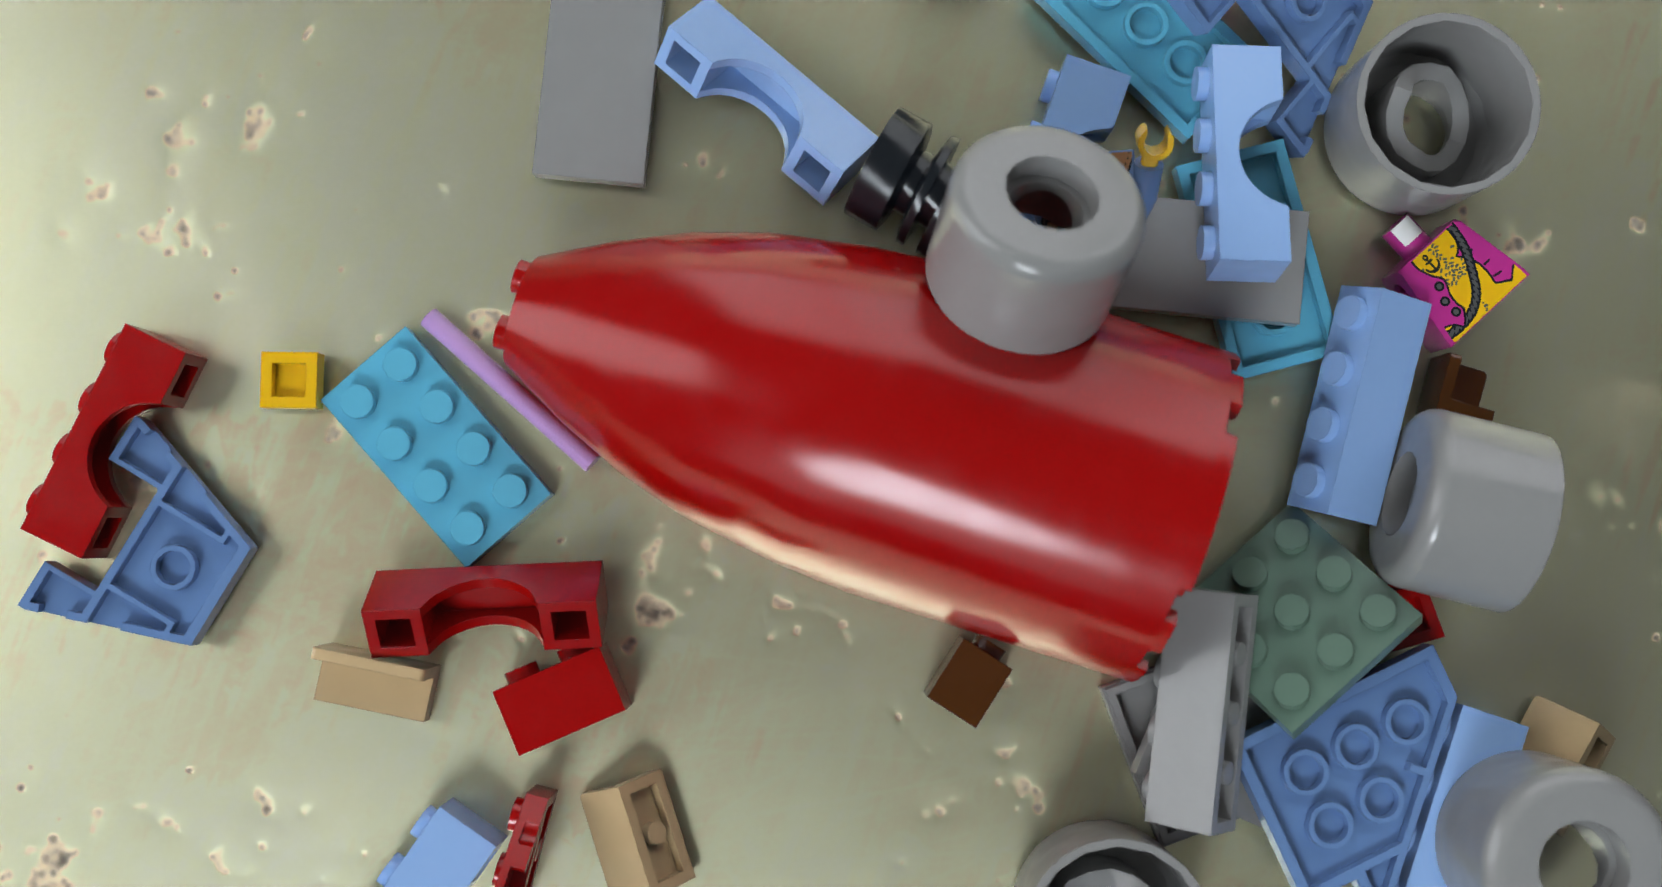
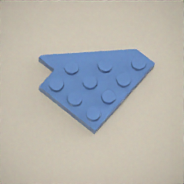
[1240,643,1458,887]

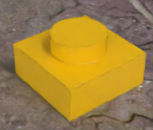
[260,352,325,410]

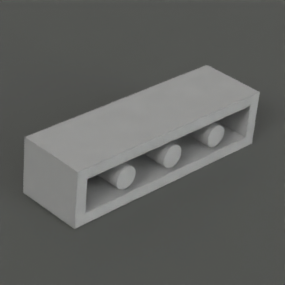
[1142,587,1259,836]

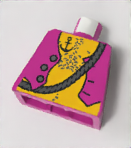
[1381,214,1530,353]

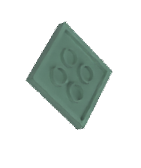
[1197,505,1422,740]

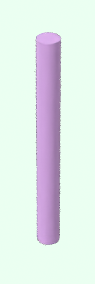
[421,309,601,472]

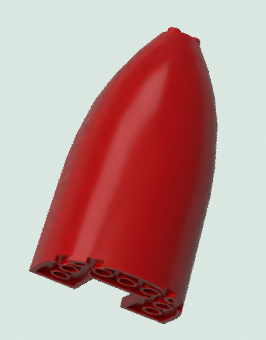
[493,232,1244,682]

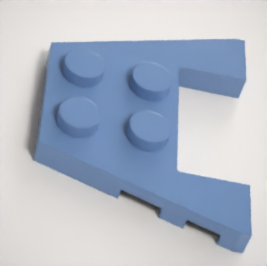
[1167,0,1373,158]
[18,415,259,646]

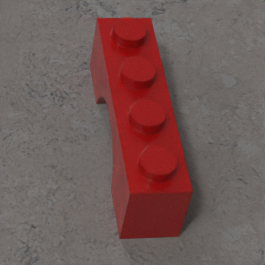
[20,323,208,559]
[361,560,609,658]

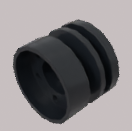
[844,107,961,258]

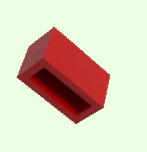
[493,642,632,756]

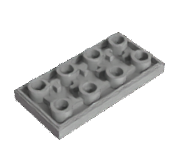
[532,0,665,188]
[1110,197,1310,327]

